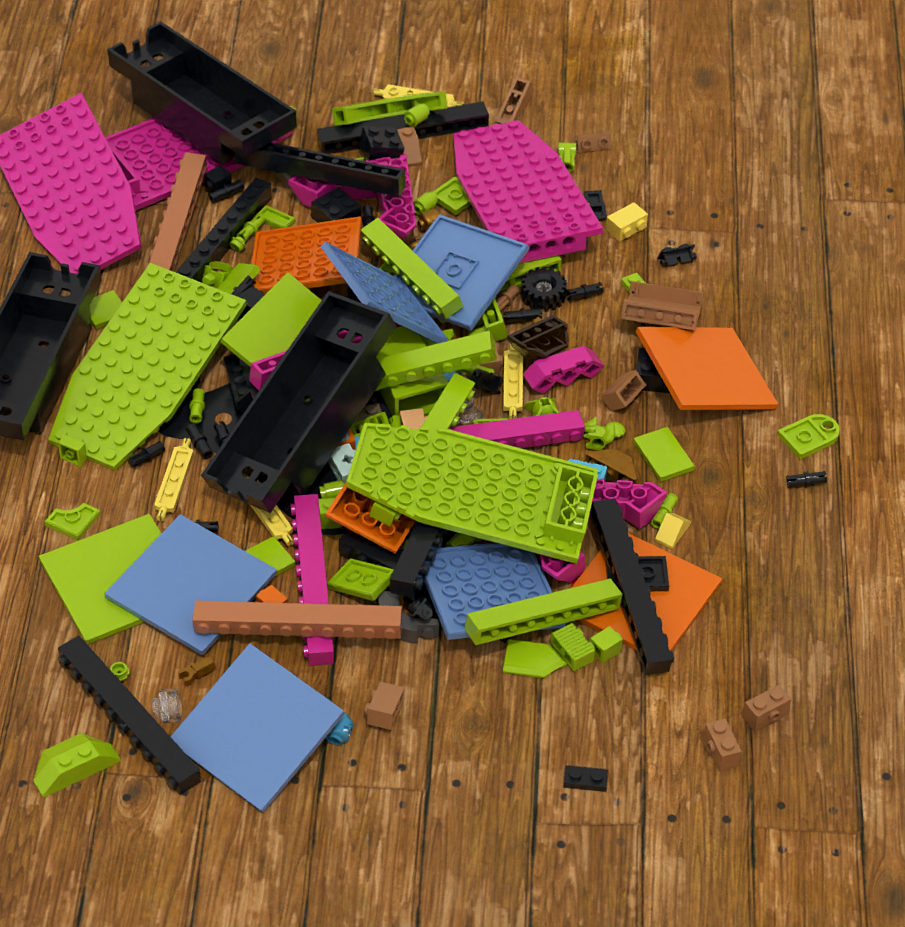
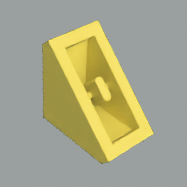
[655,513,691,549]

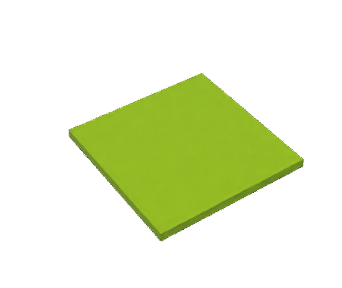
[220,272,343,401]
[39,514,161,645]

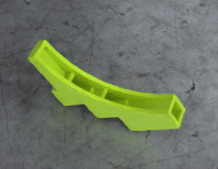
[332,91,448,126]

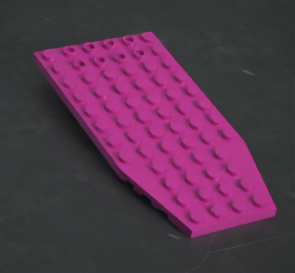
[0,93,142,274]
[105,118,293,211]
[453,120,603,263]

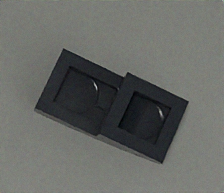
[583,190,607,220]

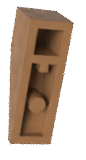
[495,76,534,124]

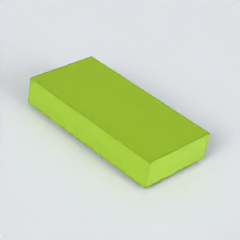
[257,205,296,229]

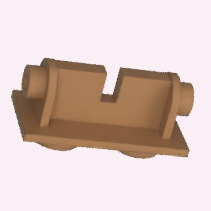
[575,132,612,153]

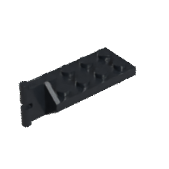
[223,354,259,412]

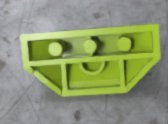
[33,733,121,798]

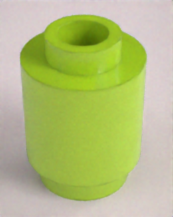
[404,104,430,127]
[413,192,438,215]
[319,480,345,499]

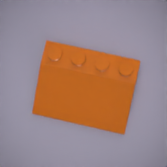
[325,483,417,554]

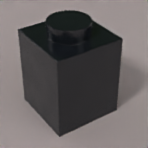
[204,165,232,192]

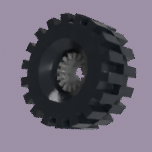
[521,267,567,312]

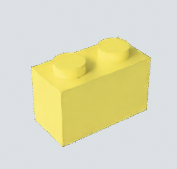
[606,203,648,242]

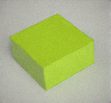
[58,434,87,467]

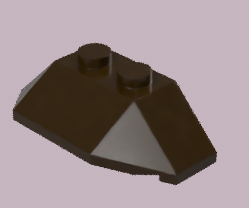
[507,315,569,358]

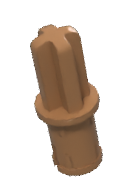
[496,285,520,312]

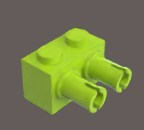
[467,298,508,342]

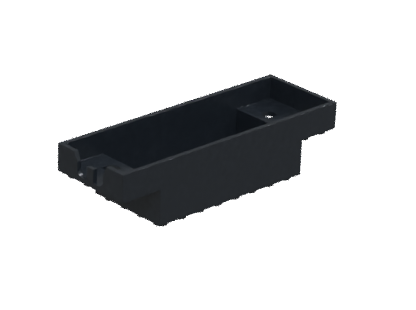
[107,21,297,165]
[0,252,102,440]
[201,291,397,513]

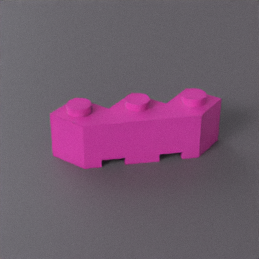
[523,346,604,394]

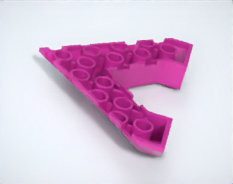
[288,154,417,239]
[540,479,667,582]

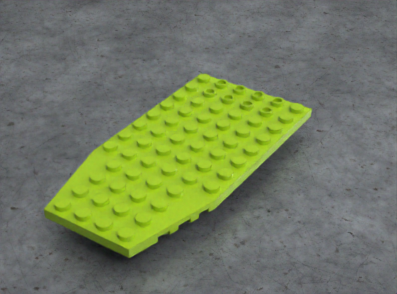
[48,263,247,471]
[346,423,598,564]

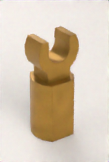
[178,656,216,686]

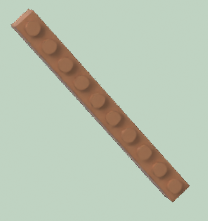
[145,152,207,272]
[192,601,403,639]

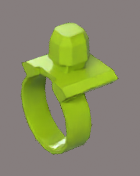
[202,261,234,288]

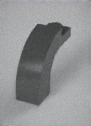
[379,591,439,644]

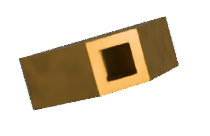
[585,449,637,484]

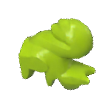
[583,417,626,451]

